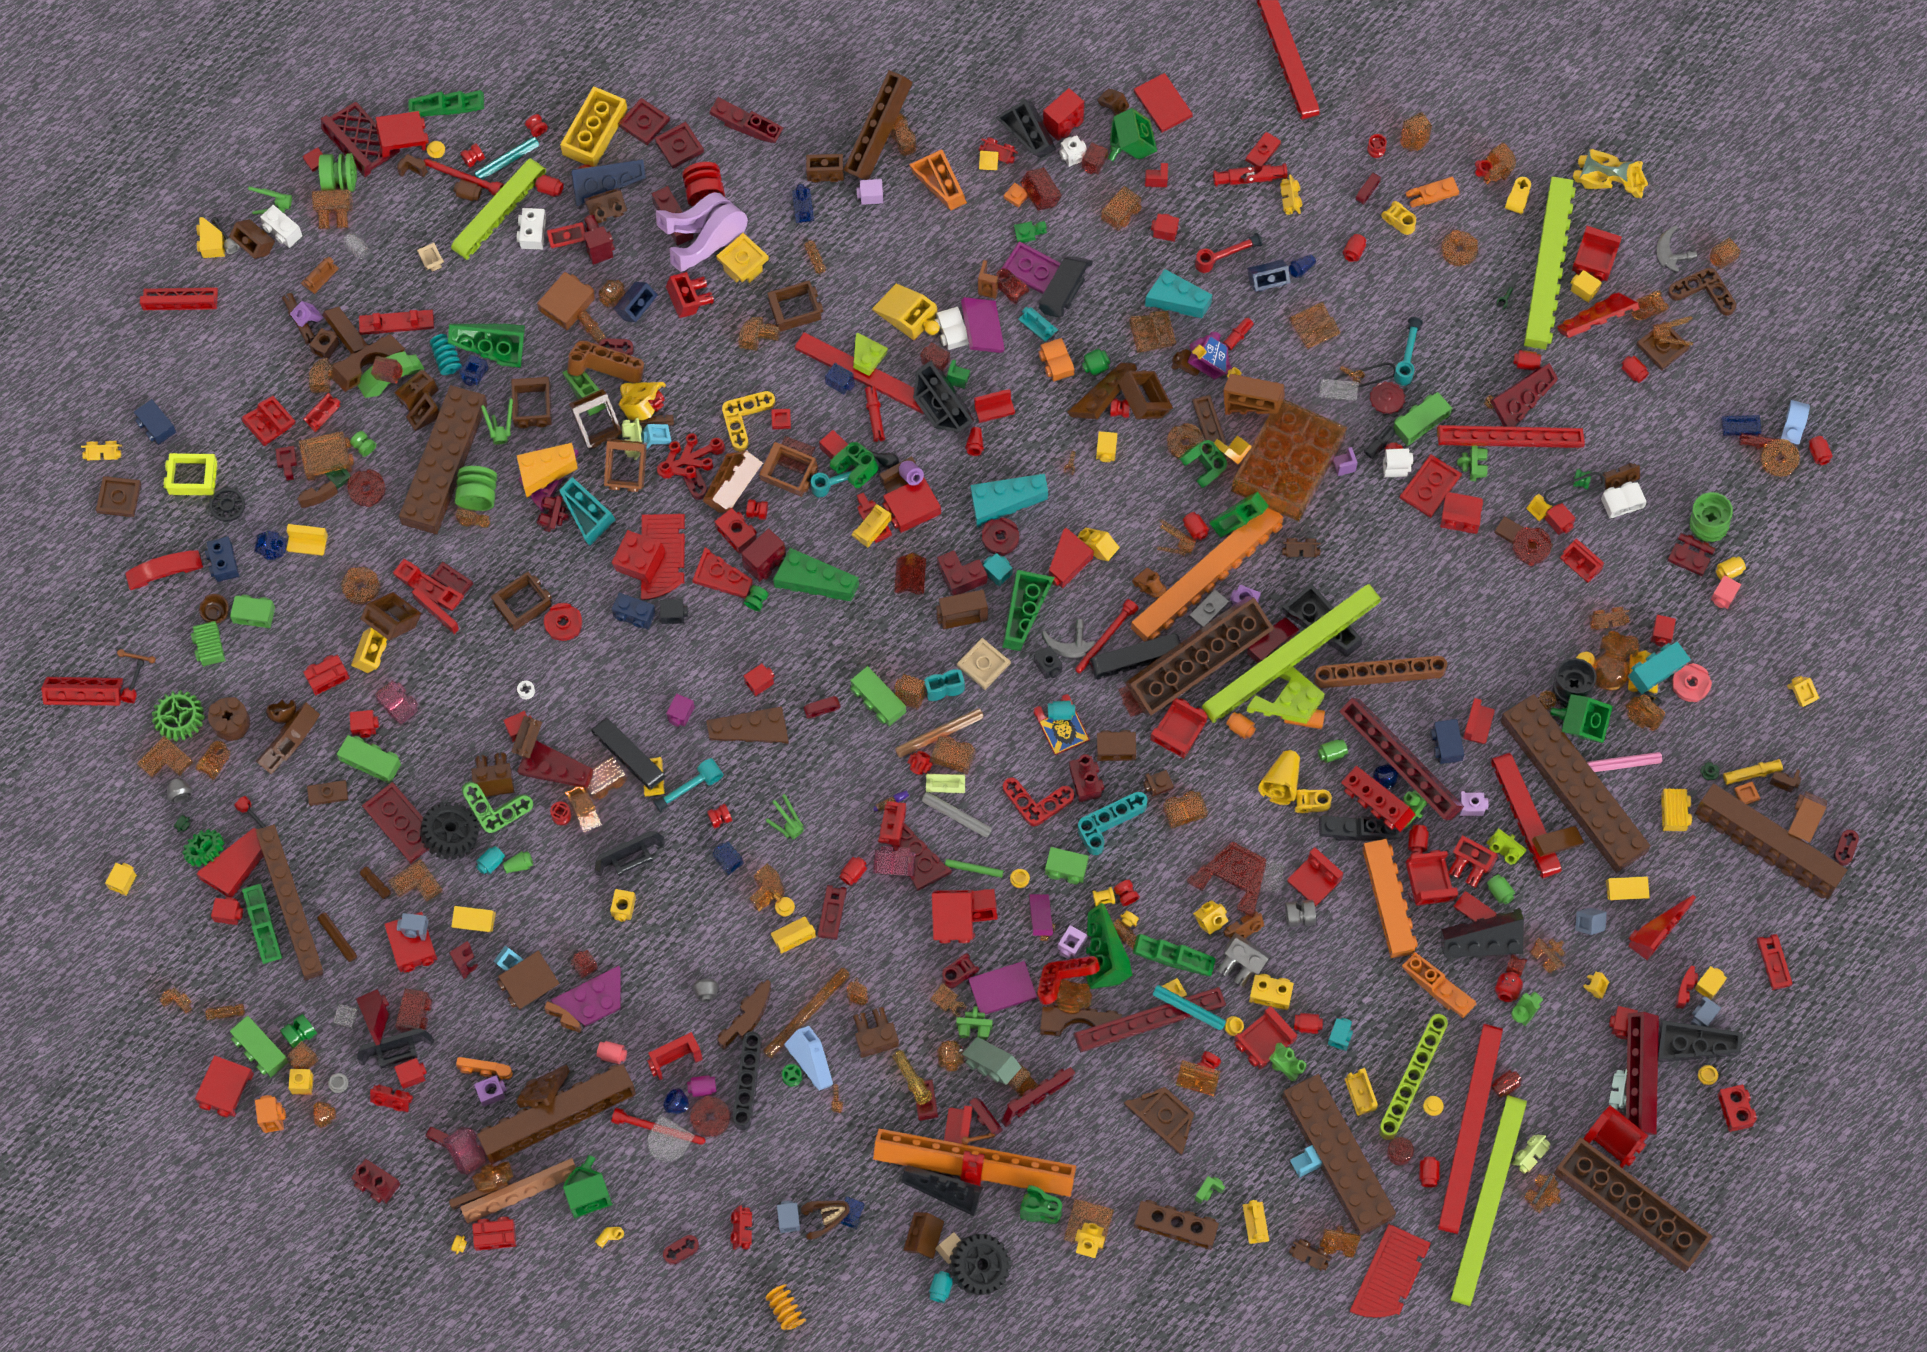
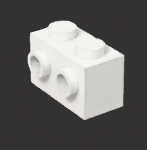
[260,205,302,248]
[517,208,546,250]

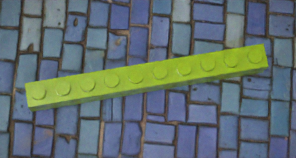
[1524,177,1576,350]

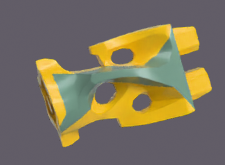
[1573,149,1648,198]

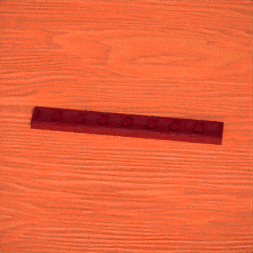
[1073,987,1226,1053]

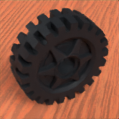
[420,802,479,860]
[949,1234,1011,1295]

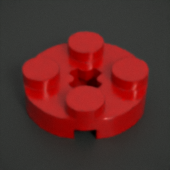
[544,603,583,641]

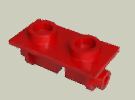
[979,137,1018,164]
[303,393,341,432]
[370,1084,413,1112]
[730,1206,752,1250]

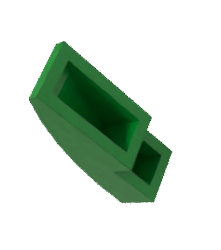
[1209,491,1269,537]

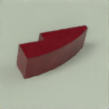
[1247,617,1300,663]

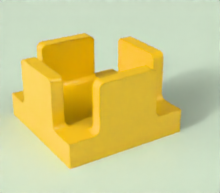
[716,233,769,283]

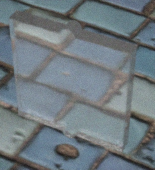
[1245,856,1285,894]

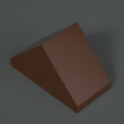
[406,393,439,431]

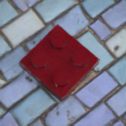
[618,98,670,145]
[654,121,704,169]

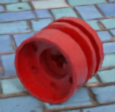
[682,162,725,207]

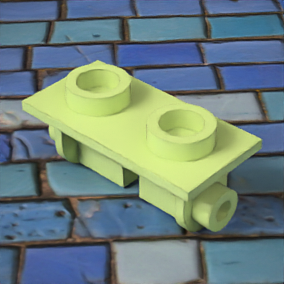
[621,418,642,460]
[926,774,965,793]
[1512,1135,1550,1174]

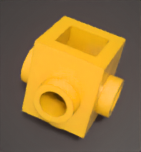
[1193,900,1228,934]
[1075,1223,1105,1258]

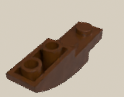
[256,702,320,775]
[717,979,771,1050]

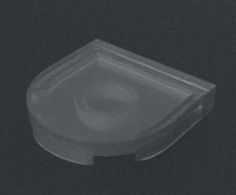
[647,1114,695,1162]

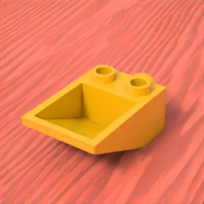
[872,283,940,340]

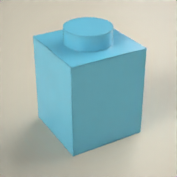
[494,945,524,971]

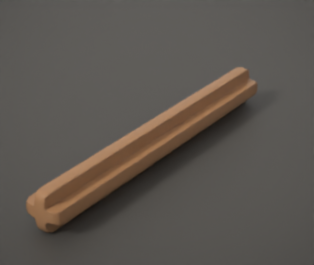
[895,708,983,758]

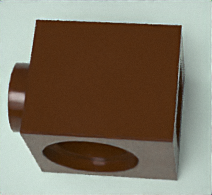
[309,328,340,361]

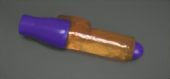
[873,790,909,811]

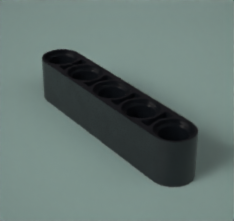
[1089,634,1181,680]
[591,717,666,790]
[733,1031,762,1130]

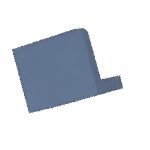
[1575,908,1607,935]

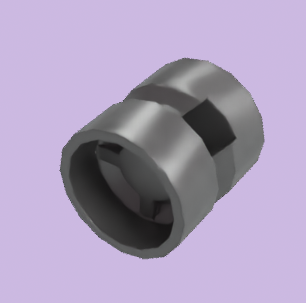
[1285,900,1316,928]

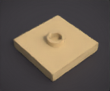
[957,638,1011,690]

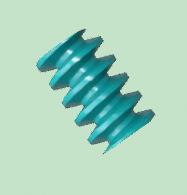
[429,334,462,376]

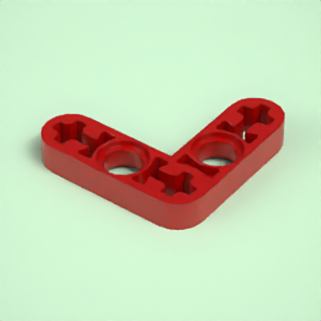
[1003,778,1074,826]
[1037,956,1100,1005]

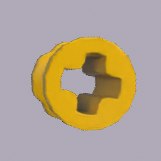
[1092,887,1115,907]

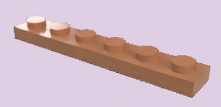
[460,1158,576,1224]

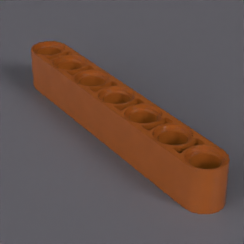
[1314,656,1447,688]

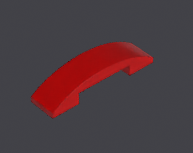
[125,550,203,590]
[393,559,464,611]

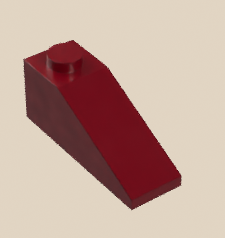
[356,989,389,1046]

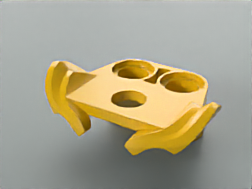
[619,382,666,420]

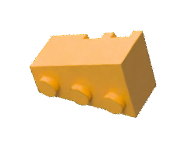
[517,443,578,498]

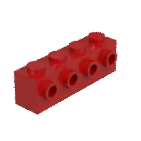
[1341,766,1416,832]

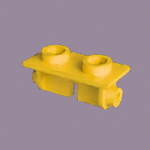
[1280,175,1302,215]
[81,441,122,461]
[1243,1200,1269,1244]

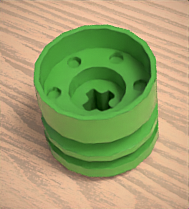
[319,153,357,193]
[455,466,497,511]
[1689,492,1733,542]

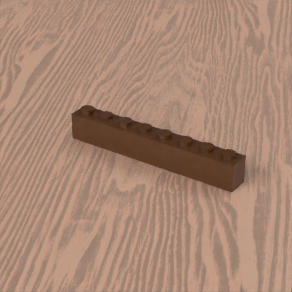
[256,824,323,981]

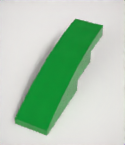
[408,90,484,117]
[242,884,282,964]
[1133,934,1216,977]

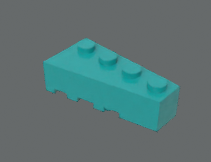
[970,474,1048,527]

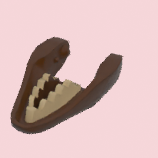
[800,1201,850,1240]

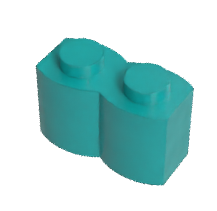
[924,669,965,701]

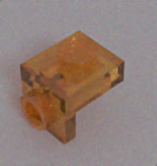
[159,987,192,1014]

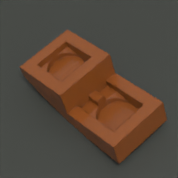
[544,1001,582,1033]

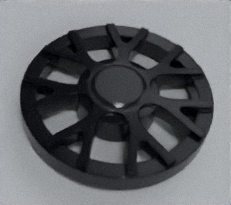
[209,488,245,522]

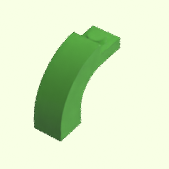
[357,351,425,398]

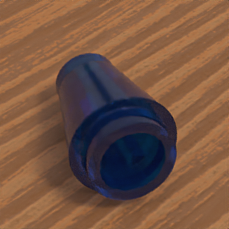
[1288,254,1316,278]

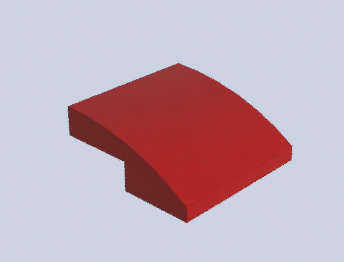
[242,396,296,446]

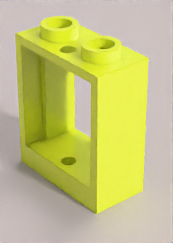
[164,453,217,495]

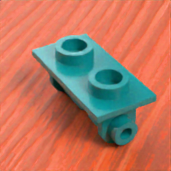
[1018,307,1058,342]

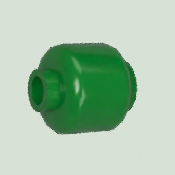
[1082,348,1111,376]

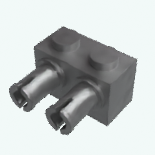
[1217,933,1269,987]

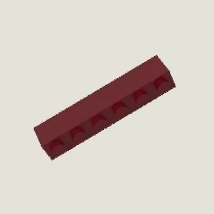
[1626,1012,1659,1135]

